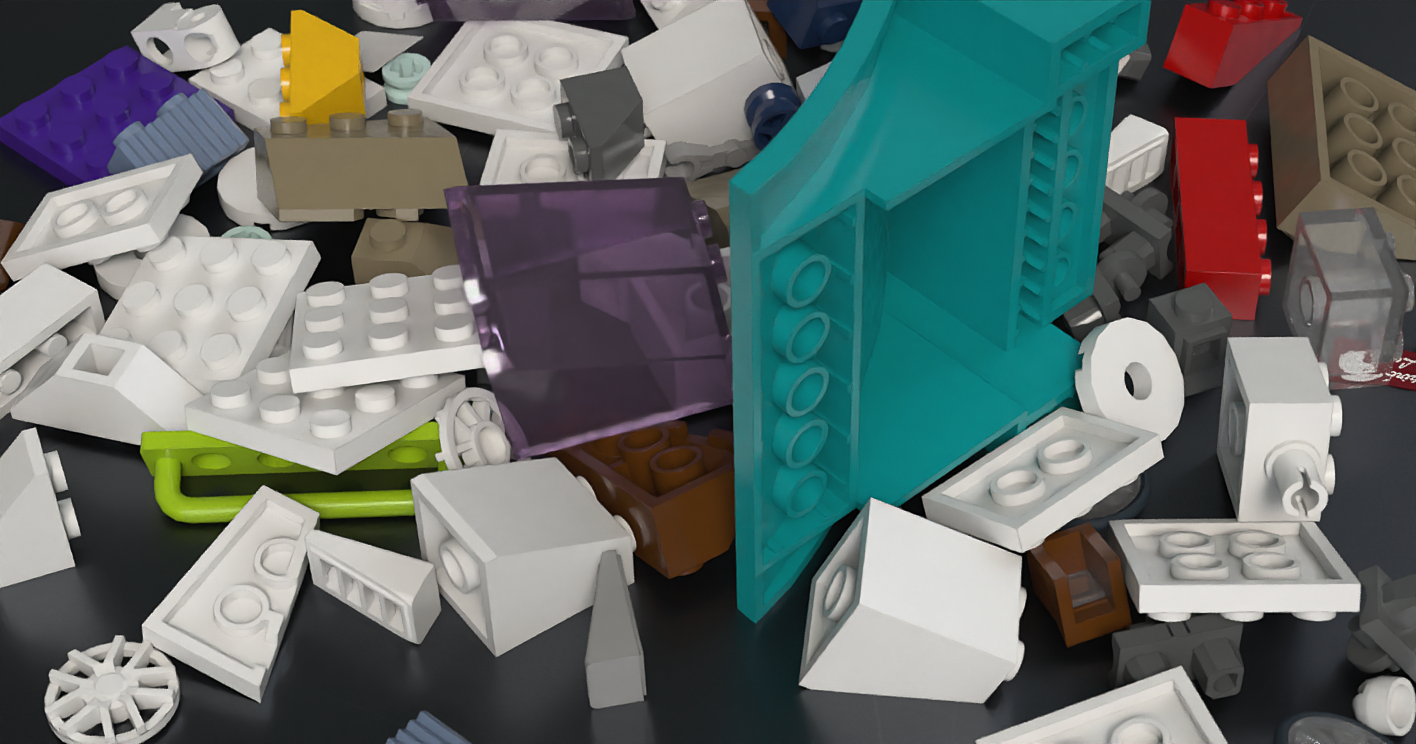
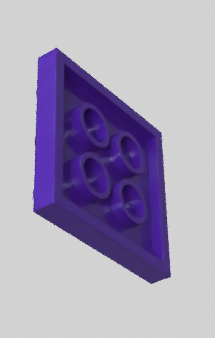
[0,45,236,187]

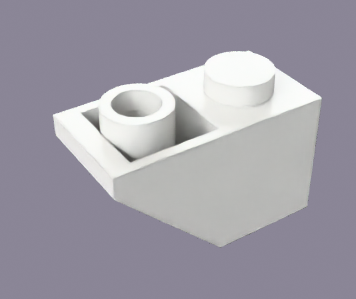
[0,427,81,588]

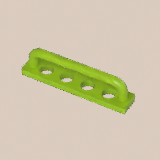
[140,422,465,524]

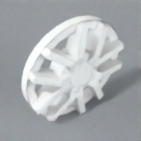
[435,387,531,470]
[44,635,181,744]

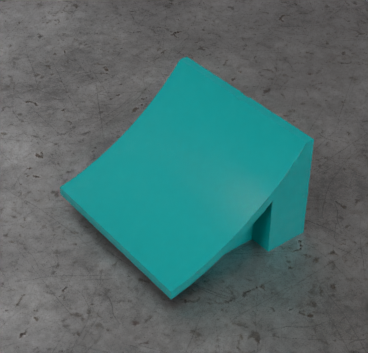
[729,0,1151,624]

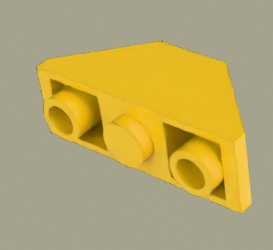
[279,10,366,125]

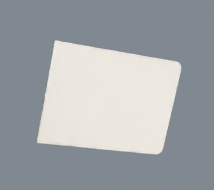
[355,31,423,72]

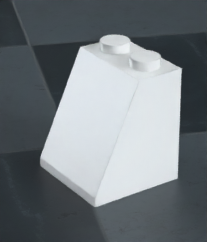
[621,0,795,147]
[410,457,636,657]
[799,498,1027,704]

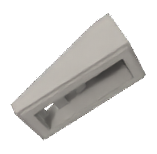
[585,550,647,709]

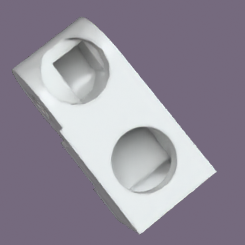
[131,3,240,72]

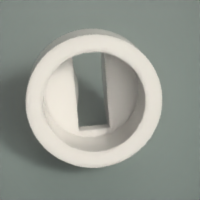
[1352,676,1416,736]

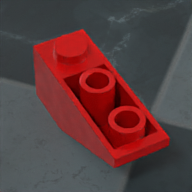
[1163,0,1303,88]

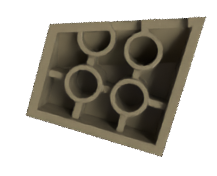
[254,109,474,222]

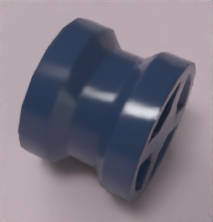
[744,83,801,151]

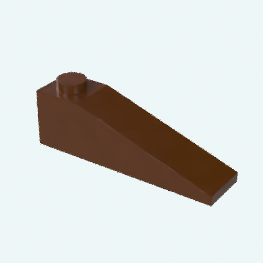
[527,401,736,579]

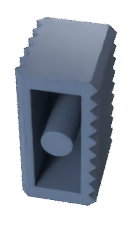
[107,88,250,191]

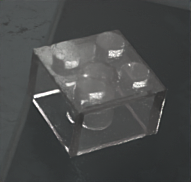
[1282,207,1414,390]

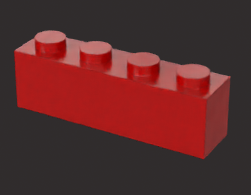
[1169,117,1271,320]

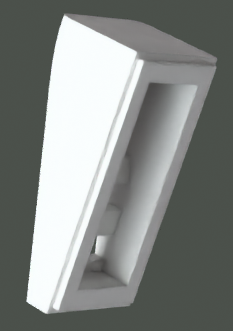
[1105,114,1169,195]
[304,529,441,644]

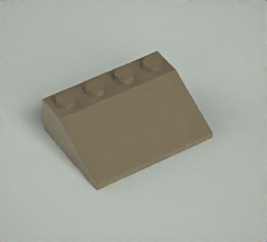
[1267,35,1416,260]

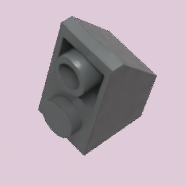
[553,66,645,195]

